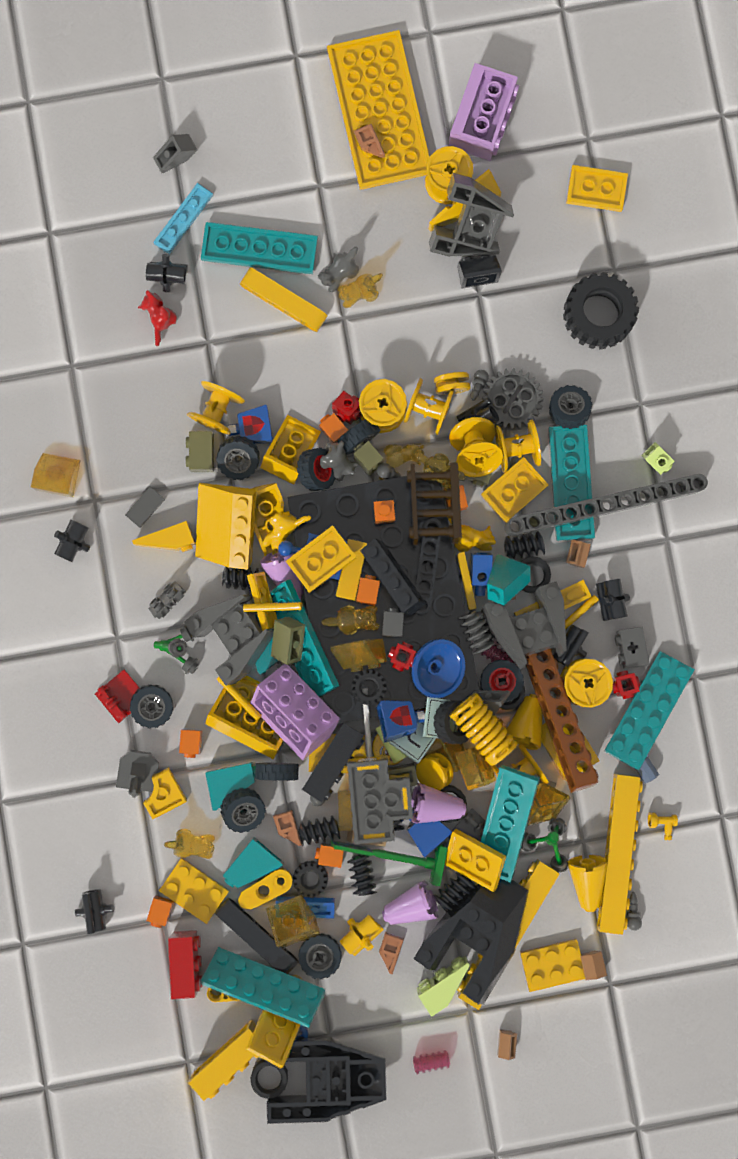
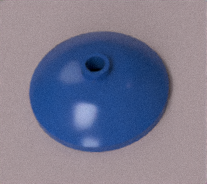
[412,639,465,698]

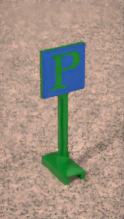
[330,840,448,886]

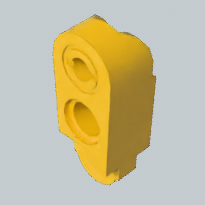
[238,868,293,910]

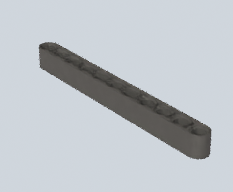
[504,474,708,536]

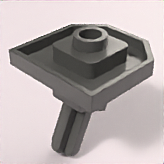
[116,750,159,798]

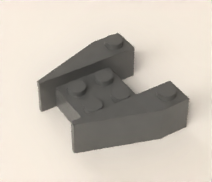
[429,173,514,257]
[481,581,567,669]
[184,594,274,686]

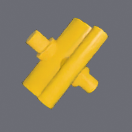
[340,914,384,956]

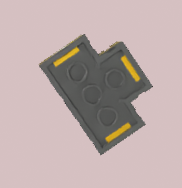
[347,756,413,845]

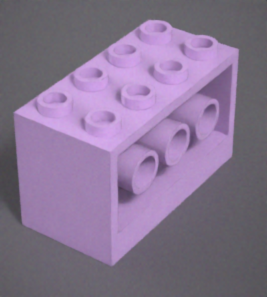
[449,63,520,161]
[250,664,340,760]

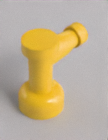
[647,812,678,840]

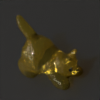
[337,273,383,308]
[379,443,425,480]
[415,452,465,490]
[322,606,379,634]
[164,829,215,859]

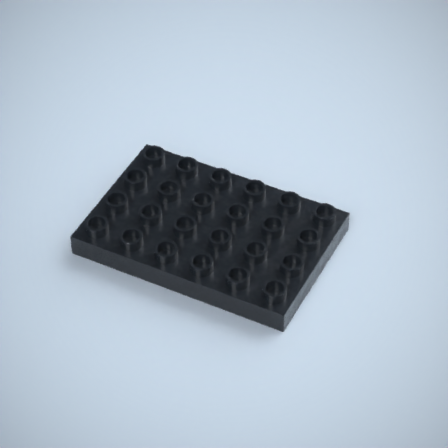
[287,470,479,724]

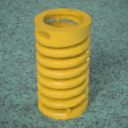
[449,693,518,766]

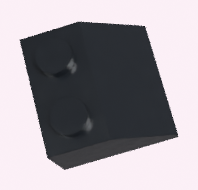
[457,255,502,289]

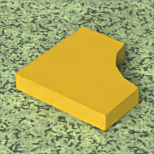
[143,767,187,820]

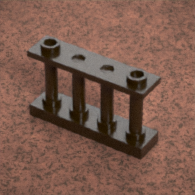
[407,462,462,545]

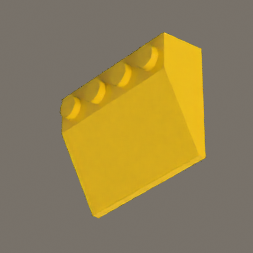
[195,483,257,570]
[205,675,284,760]

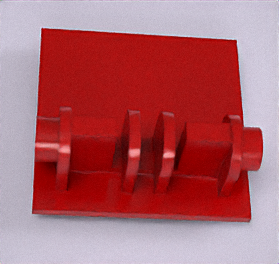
[95,669,140,724]

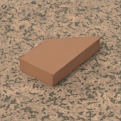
[354,124,385,158]
[273,810,302,846]
[379,932,404,974]

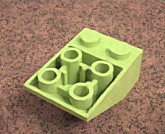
[417,956,470,1017]

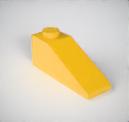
[132,521,196,552]

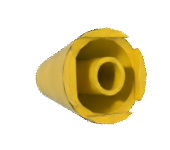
[507,694,543,750]
[568,855,608,912]

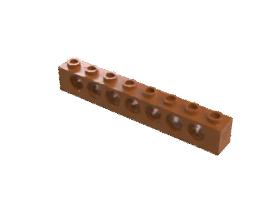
[525,648,599,793]

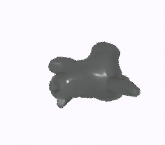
[318,247,359,293]
[320,441,358,481]

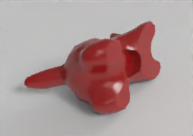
[138,290,177,346]

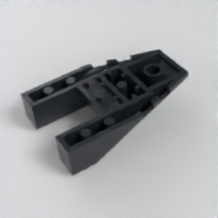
[414,879,529,1004]
[266,1037,386,1124]

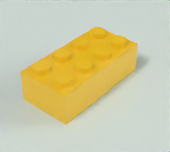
[188,1019,259,1101]

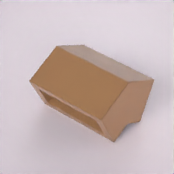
[566,540,591,568]
[580,951,607,980]
[497,1030,517,1060]

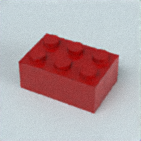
[168,930,203,999]

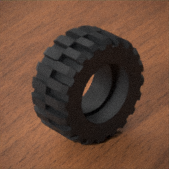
[563,272,639,349]

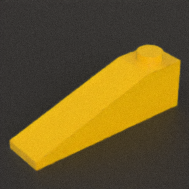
[428,169,501,231]
[252,483,284,556]

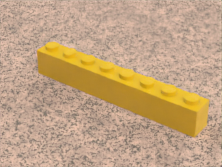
[596,774,643,935]
[457,859,560,1010]

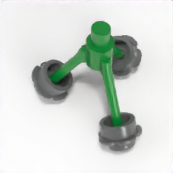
[154,625,199,674]
[521,818,568,873]

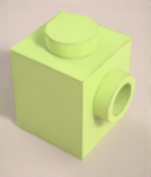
[641,442,675,475]

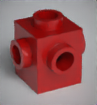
[332,391,362,425]
[388,642,416,672]
[612,670,640,699]

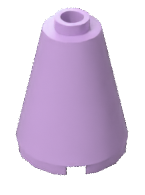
[260,550,304,599]
[411,783,466,823]
[382,880,439,925]

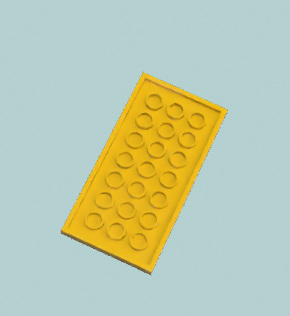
[327,30,429,190]

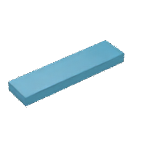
[153,183,213,255]

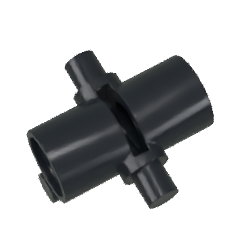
[146,254,188,292]
[457,397,499,424]
[54,520,90,562]
[596,579,630,621]
[553,625,589,667]
[75,889,114,934]

